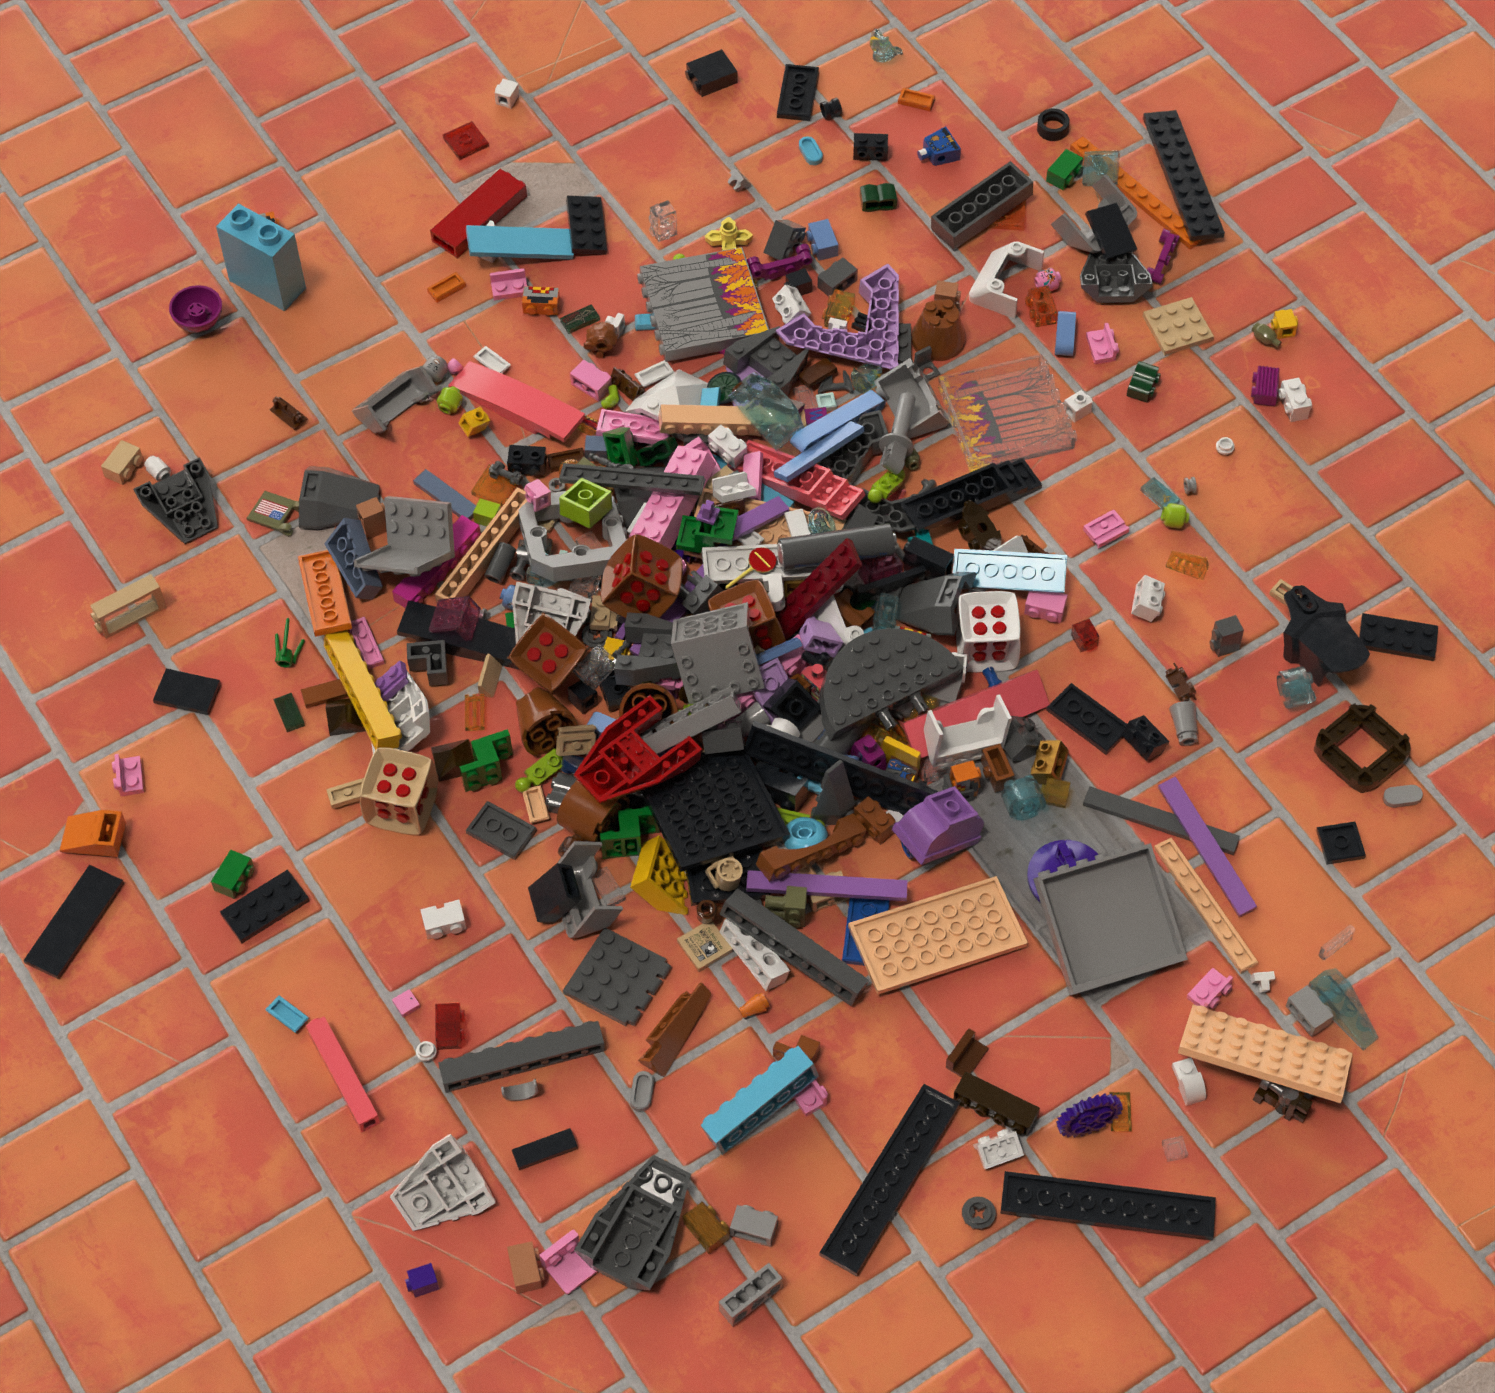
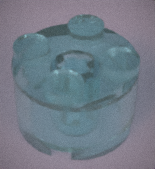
[1277,666,1316,709]
[1001,775,1046,820]

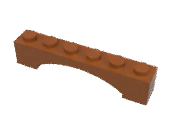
[756,813,867,882]

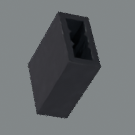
[685,49,738,97]
[902,536,954,580]
[528,863,582,924]

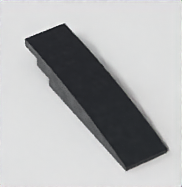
[899,458,1042,532]
[397,600,520,670]

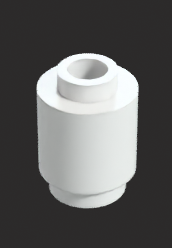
[144,456,171,482]

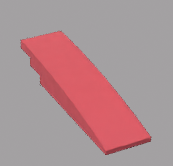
[448,361,585,442]
[727,440,866,520]
[902,669,1049,758]

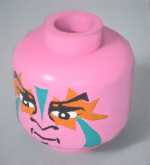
[1034,268,1062,293]

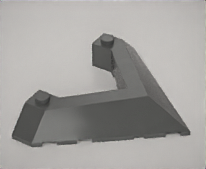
[818,410,916,533]

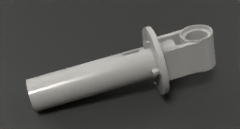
[879,393,916,475]

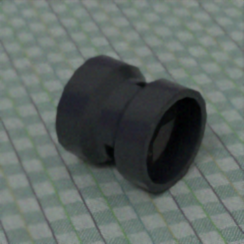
[820,98,842,119]

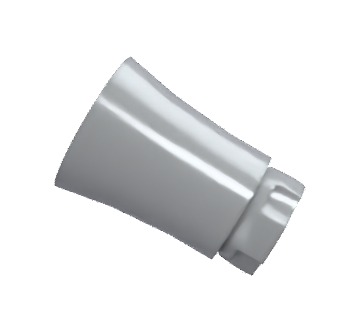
[1169,701,1198,746]
[733,702,771,738]

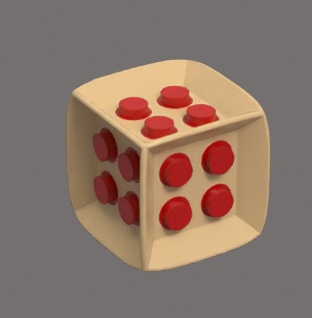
[360,748,438,835]

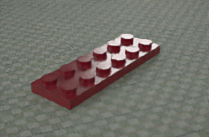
[775,538,862,640]

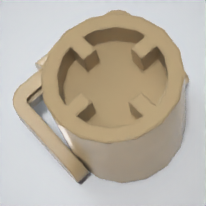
[705,856,743,891]

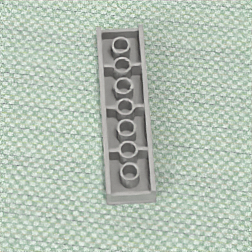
[639,686,741,754]

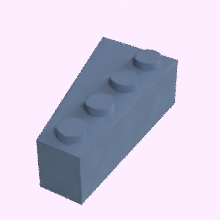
[324,518,382,600]

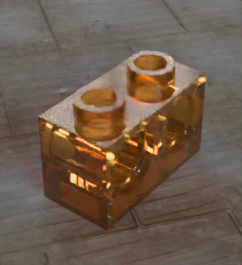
[1025,285,1058,327]

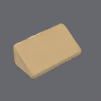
[478,654,502,698]

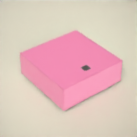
[392,989,420,1017]

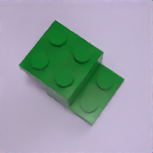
[676,504,739,553]
[460,729,513,792]
[600,806,660,859]

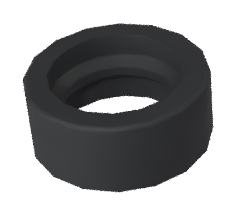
[1037,108,1070,141]

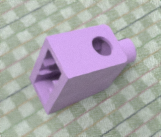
[799,616,843,657]

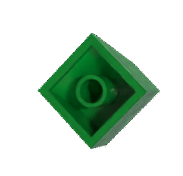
[602,427,638,468]

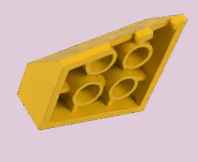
[630,835,688,915]

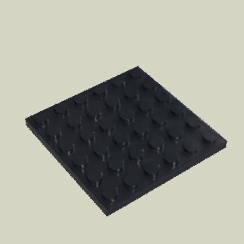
[640,750,790,872]

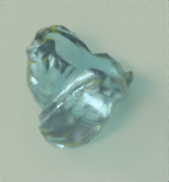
[870,29,903,62]
[850,364,882,394]

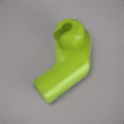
[601,385,619,409]

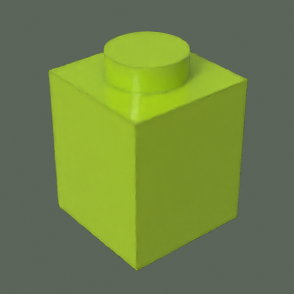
[473,498,501,527]

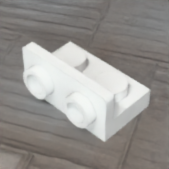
[712,472,756,503]
[973,1128,1024,1169]

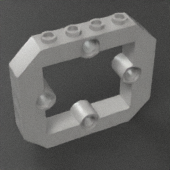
[518,491,627,582]

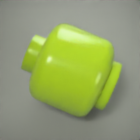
[436,386,463,414]
[1161,503,1189,529]

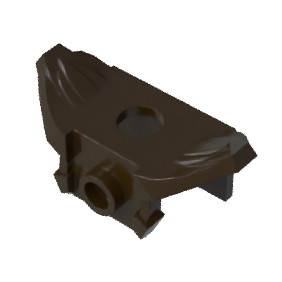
[957,500,1002,551]

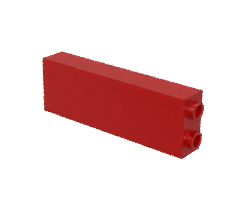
[430,168,527,258]

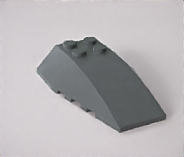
[574,1155,691,1291]

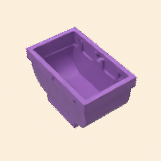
[892,786,984,865]

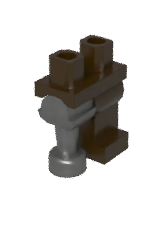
[1253,1080,1313,1122]

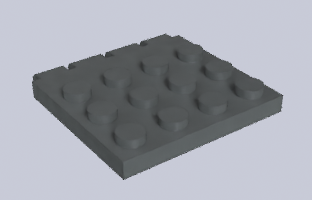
[563,928,672,1026]

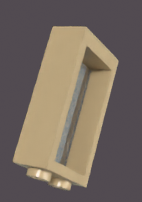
[90,574,166,639]

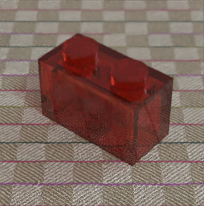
[435,1003,466,1050]

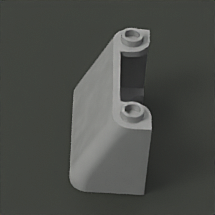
[874,358,950,439]

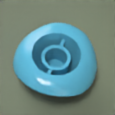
[783,817,828,849]

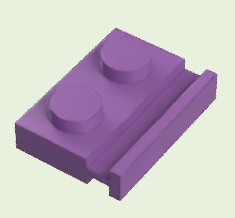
[374,661,409,702]

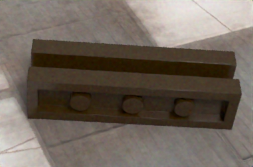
[953,1071,1040,1136]

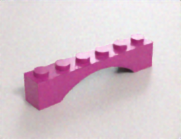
[392,515,481,608]

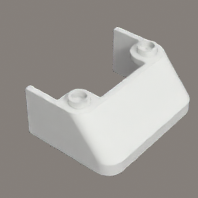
[969,242,1045,319]
[812,570,864,659]
[923,694,1012,769]

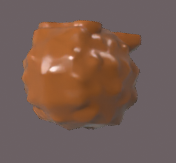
[584,322,618,358]

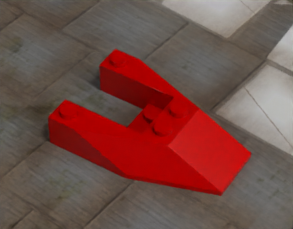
[574,695,702,804]

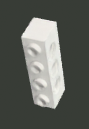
[720,919,790,991]

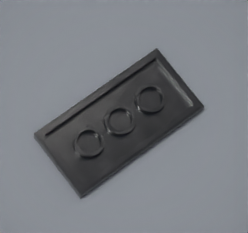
[777,64,819,121]
[1046,683,1127,755]

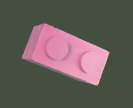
[570,360,612,402]
[1024,591,1067,623]

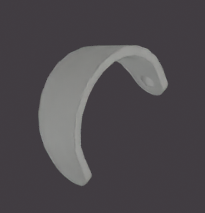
[501,1079,538,1101]

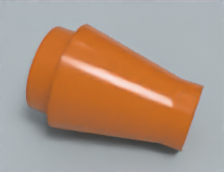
[738,993,770,1019]

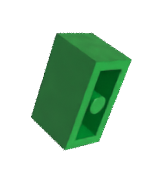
[1046,149,1084,190]
[211,849,254,899]

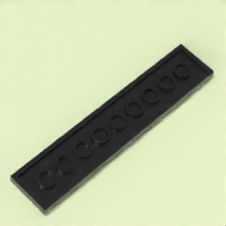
[1143,110,1225,241]
[742,721,938,815]
[819,1084,960,1276]
[1000,1171,1216,1240]

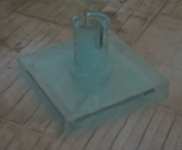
[1082,150,1120,186]

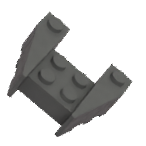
[723,326,809,397]
[614,613,681,686]

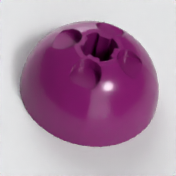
[169,285,222,333]

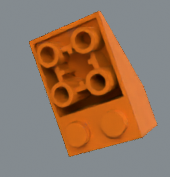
[59,810,126,857]

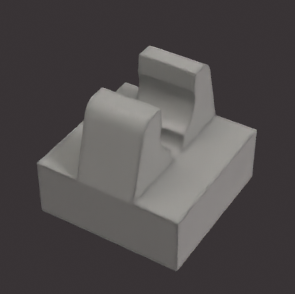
[728,168,751,192]

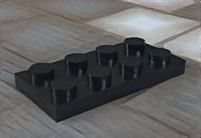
[566,195,607,255]
[1359,613,1438,661]
[220,869,309,944]

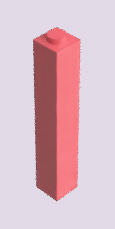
[306,1017,380,1133]

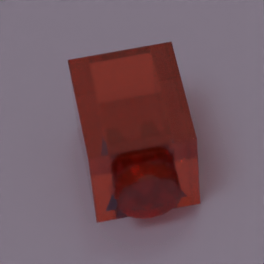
[1071,619,1100,652]

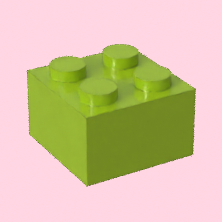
[559,478,612,528]

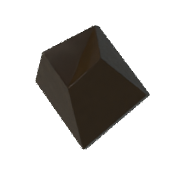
[326,698,366,736]
[431,739,474,782]

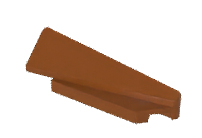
[638,983,711,1077]

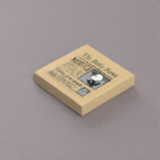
[677,922,733,972]

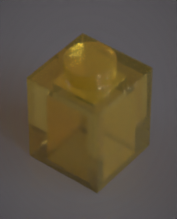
[1040,778,1071,808]

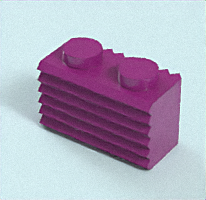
[1251,366,1280,406]

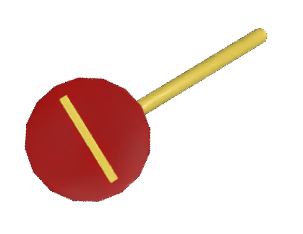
[726,547,777,589]

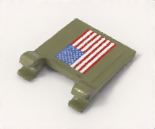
[247,491,299,536]

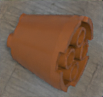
[911,299,965,361]
[619,683,678,733]
[516,687,578,756]

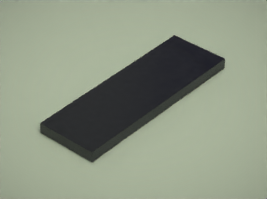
[23,865,124,979]

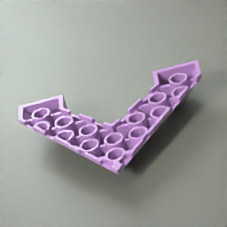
[776,264,899,369]

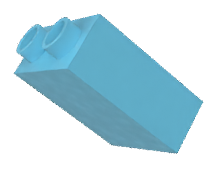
[216,203,306,311]

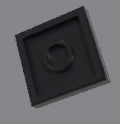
[1316,821,1366,865]

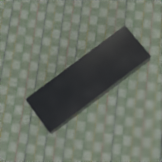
[512,1128,578,1170]

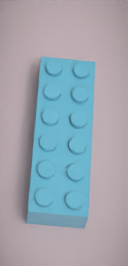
[701,1046,819,1155]

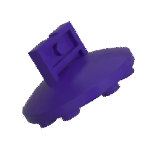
[1027,840,1099,903]

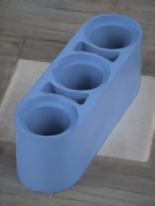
[1055,311,1076,356]

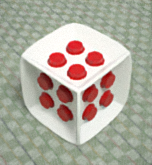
[956,591,1021,672]

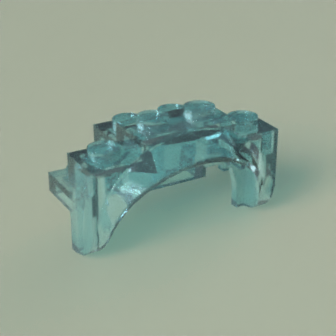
[729,372,804,452]

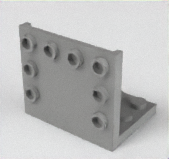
[354,496,455,576]
[671,602,765,704]

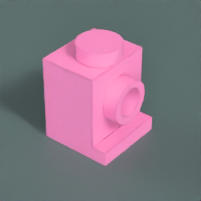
[524,479,551,512]

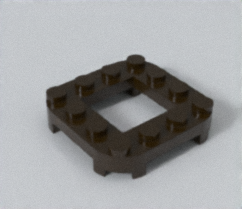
[1314,703,1411,793]

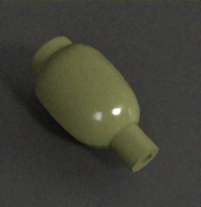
[1252,322,1282,348]
[904,448,920,470]

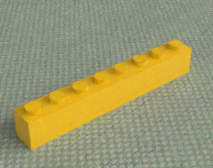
[323,630,402,750]

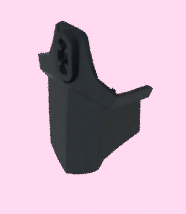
[1283,585,1370,687]

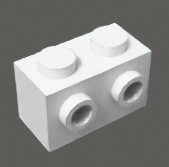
[772,284,812,324]
[1278,378,1312,422]
[708,424,747,469]
[1131,575,1165,622]

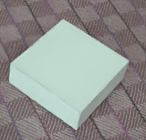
[815,392,837,411]

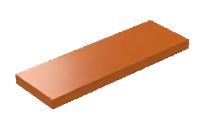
[298,550,352,637]

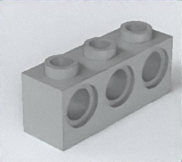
[719,1263,783,1327]

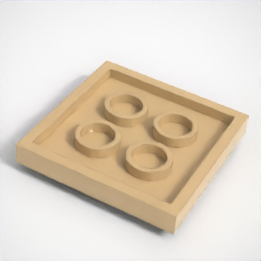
[1143,297,1214,356]

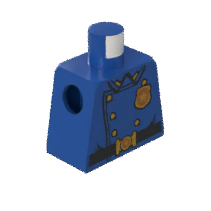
[917,126,961,166]

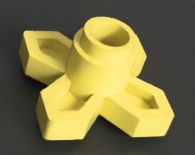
[705,217,753,251]

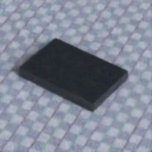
[1085,203,1137,260]
[153,668,221,715]

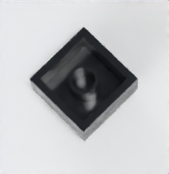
[763,678,820,731]

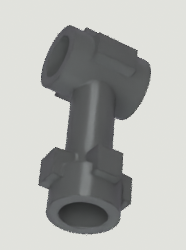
[488,461,523,485]

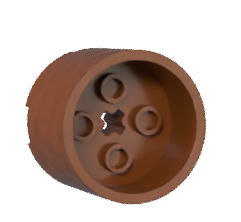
[557,780,630,842]

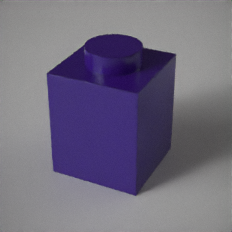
[405,1263,439,1298]

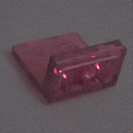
[429,596,481,641]

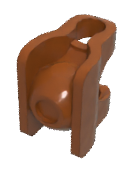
[835,588,875,629]

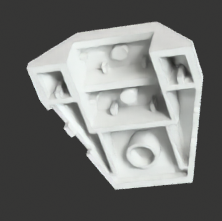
[625,369,708,442]
[512,582,591,644]
[371,671,430,754]
[390,1134,496,1231]

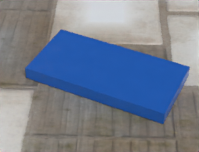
[842,898,890,966]

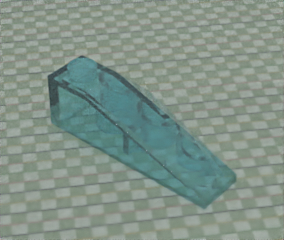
[1308,968,1379,1051]

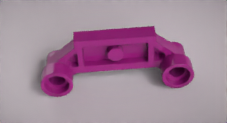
[1147,229,1179,284]
[747,244,813,281]

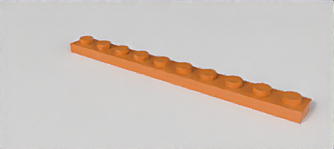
[1070,136,1202,249]

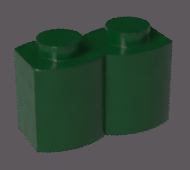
[860,183,897,212]
[1126,361,1161,402]
[636,437,678,466]

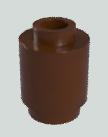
[697,900,717,924]

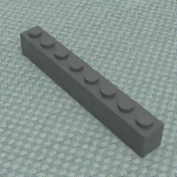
[720,888,869,1006]
[438,1021,605,1093]

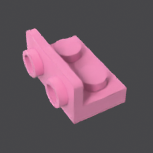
[490,269,527,301]
[1086,323,1119,364]
[112,754,144,796]
[1187,968,1233,1009]
[793,1078,828,1117]

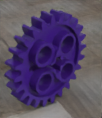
[1056,1093,1123,1138]

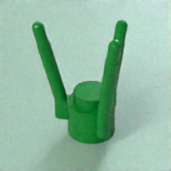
[275,618,305,668]

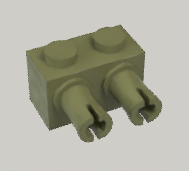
[765,886,807,928]

